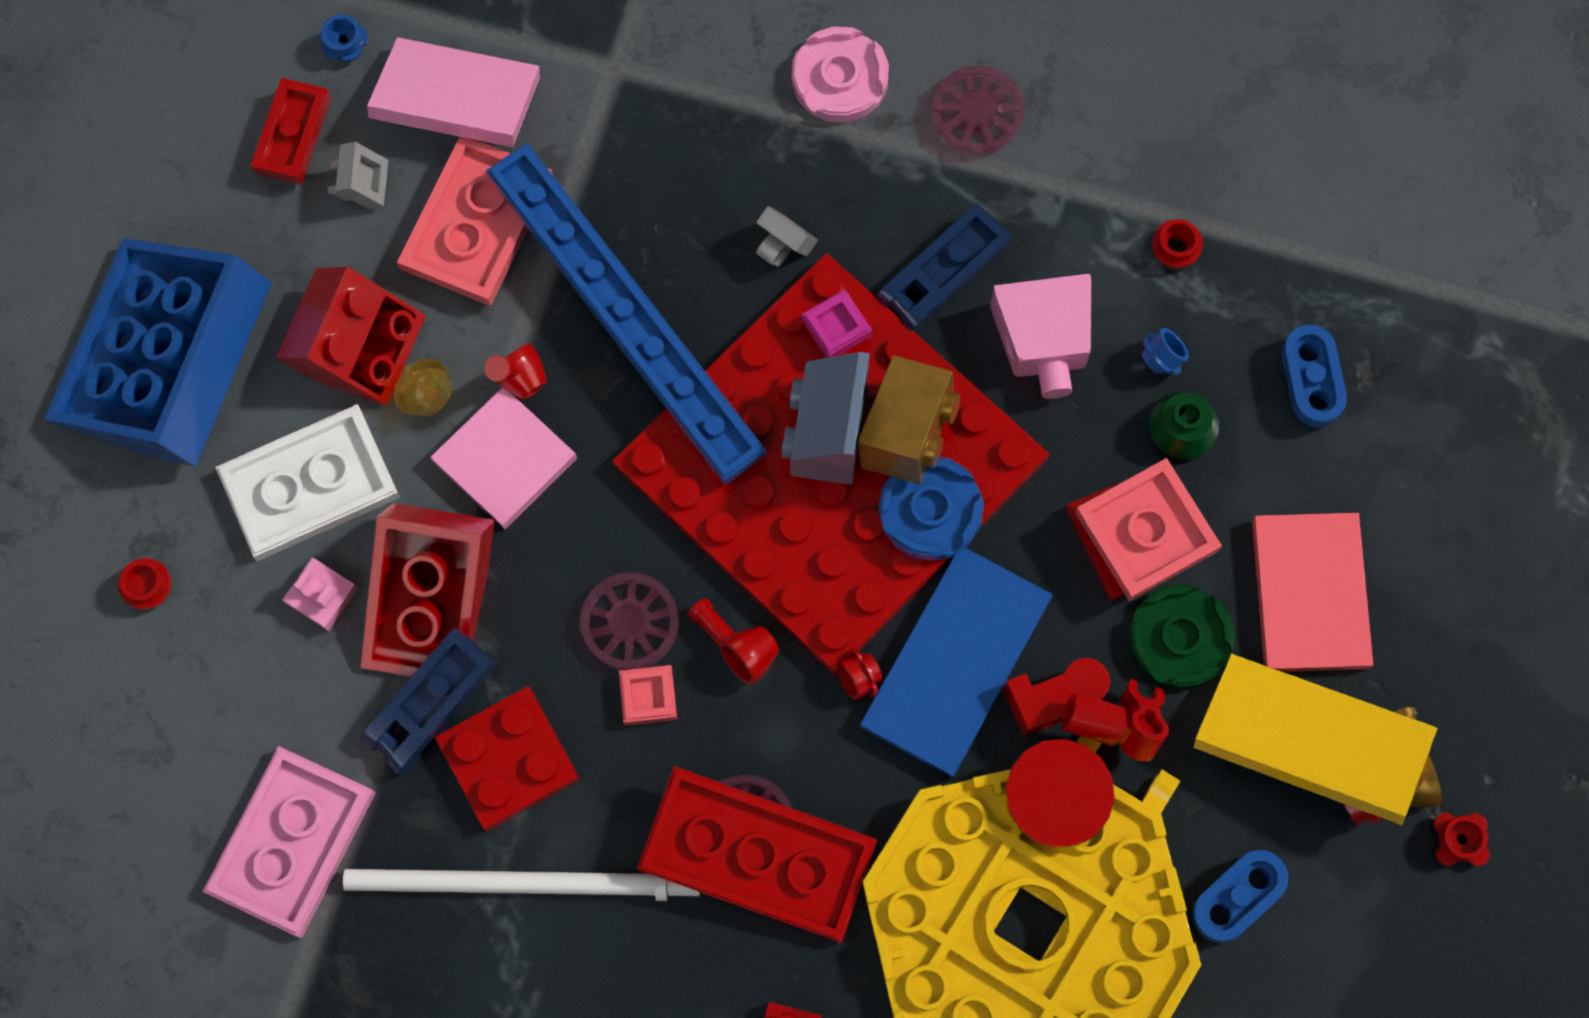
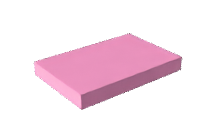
[367,37,540,147]
[203,746,376,939]

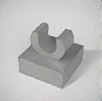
[327,142,388,209]
[756,206,818,267]

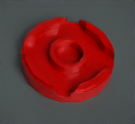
[1005,739,1115,849]

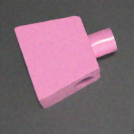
[990,274,1091,399]

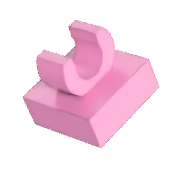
[282,557,359,632]

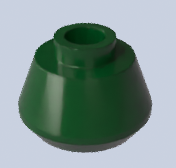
[1148,392,1219,459]

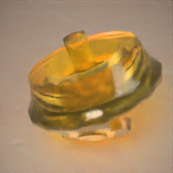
[394,358,452,417]

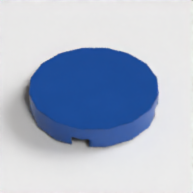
[879,457,984,561]

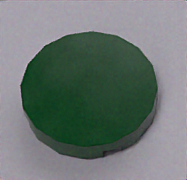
[1128,584,1235,690]

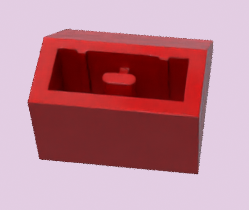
[276,266,426,405]

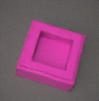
[802,289,872,358]

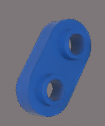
[1281,325,1347,428]
[1192,850,1289,943]

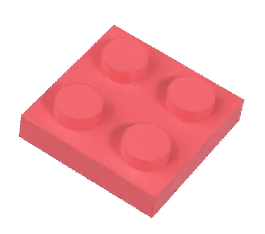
[1075,458,1222,601]

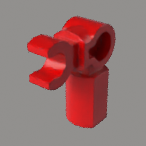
[1062,679,1169,762]

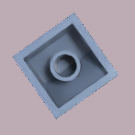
[782,352,870,485]

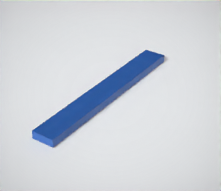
[486,143,767,485]

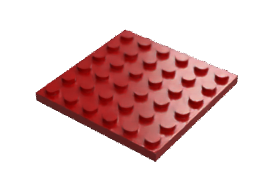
[612,253,1049,676]

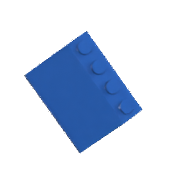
[44,238,272,467]

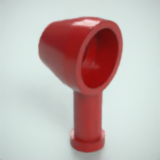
[484,343,548,401]
[688,598,779,685]

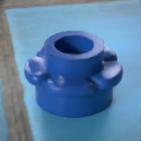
[319,14,368,62]
[1142,328,1189,376]

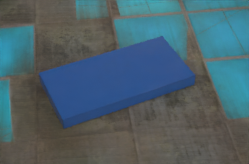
[860,548,1053,779]

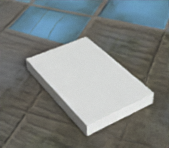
[215,404,400,562]

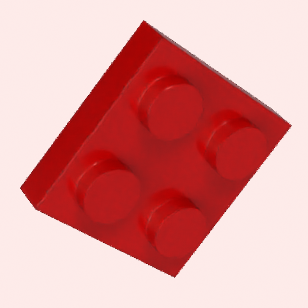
[435,686,580,832]

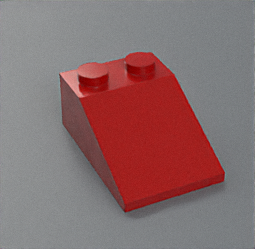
[360,503,495,677]

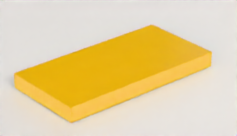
[1194,654,1438,826]

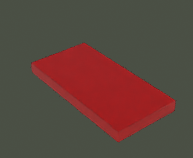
[636,766,877,943]

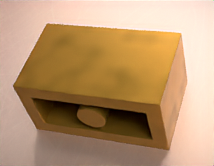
[857,355,960,485]

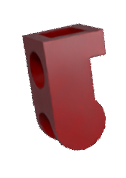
[1003,658,1110,738]

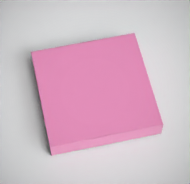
[430,388,577,530]

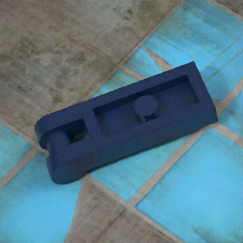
[876,203,1012,333]
[360,628,497,776]

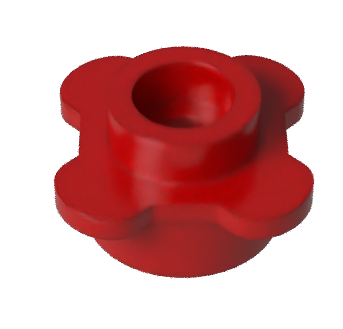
[1433,813,1490,867]

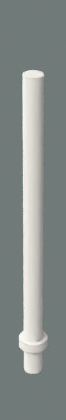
[343,869,700,901]

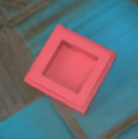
[619,665,677,726]

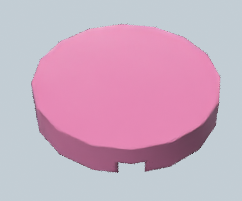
[791,26,889,123]

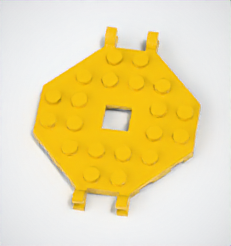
[863,736,1201,1018]

